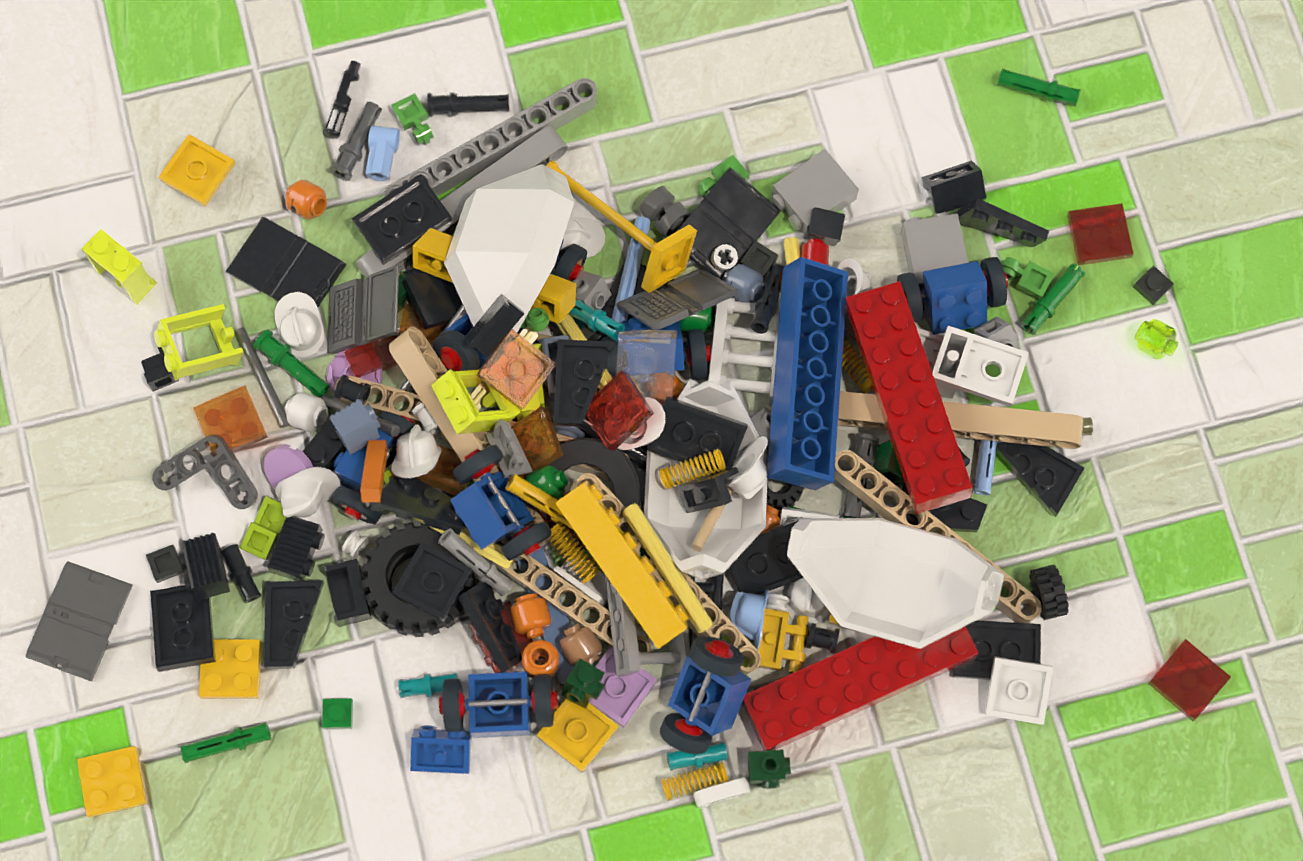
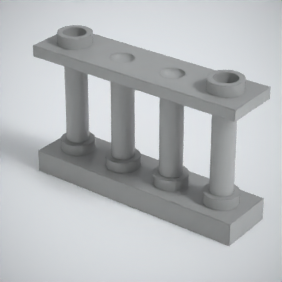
[605,572,691,677]

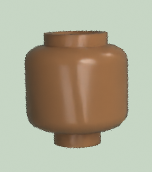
[559,623,602,665]

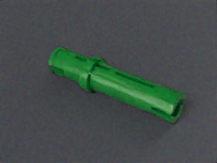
[997,68,1081,106]
[1021,263,1085,335]
[181,722,271,763]

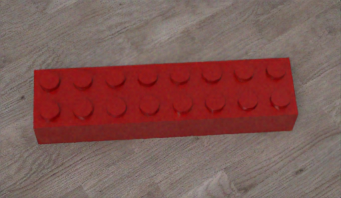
[846,281,973,514]
[742,626,979,751]

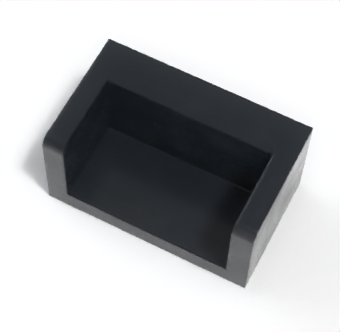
[323,558,372,627]

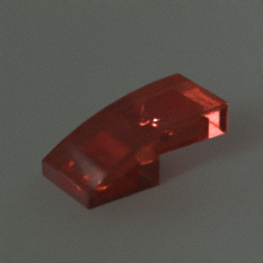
[344,335,398,378]

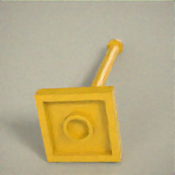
[546,160,697,293]

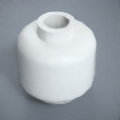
[285,392,329,432]

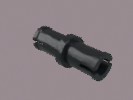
[221,544,262,603]

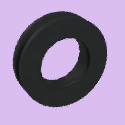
[536,438,641,548]

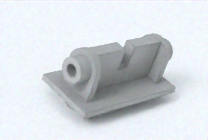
[485,420,532,478]

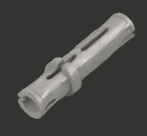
[439,529,513,596]

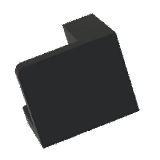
[803,207,845,246]
[141,346,179,392]

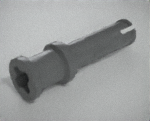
[329,101,382,181]
[842,433,880,518]

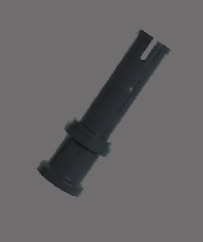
[427,92,509,117]

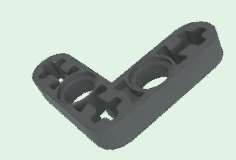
[152,434,258,509]

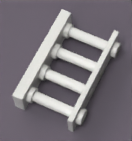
[709,293,781,407]

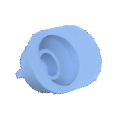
[730,590,769,650]

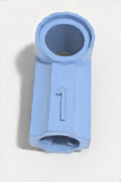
[366,125,400,182]

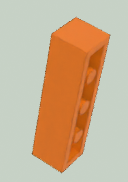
[361,440,388,502]

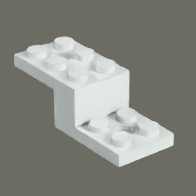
[916,326,1029,407]

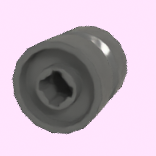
[639,186,691,238]

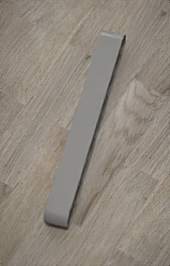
[384,78,597,197]
[356,126,568,278]

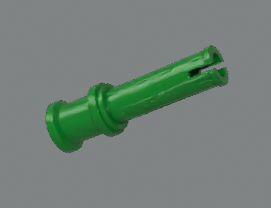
[253,329,330,398]

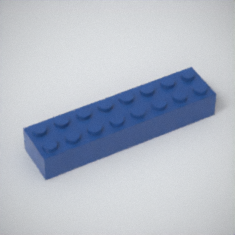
[767,257,848,490]

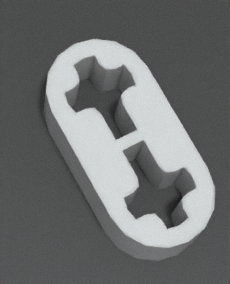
[694,778,751,808]

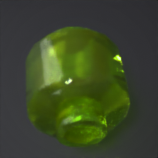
[1135,319,1179,360]

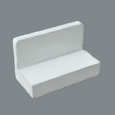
[553,553,608,607]

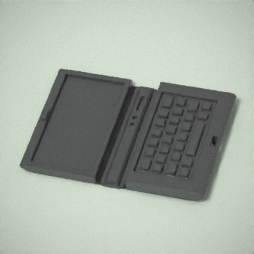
[327,265,399,354]
[617,269,738,331]
[26,561,133,682]

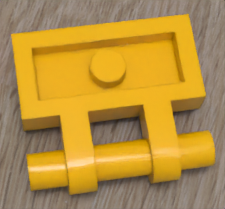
[758,609,810,673]

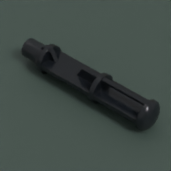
[324,60,361,139]

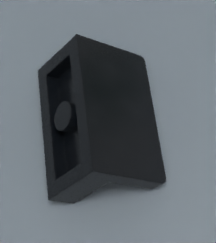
[921,160,987,214]
[465,294,524,357]
[677,467,739,513]

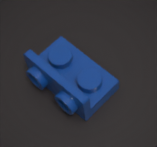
[410,725,472,774]

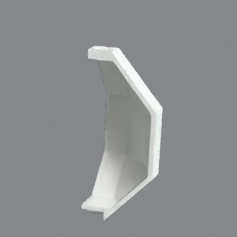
[444,164,574,339]
[644,379,768,580]
[787,518,1004,648]

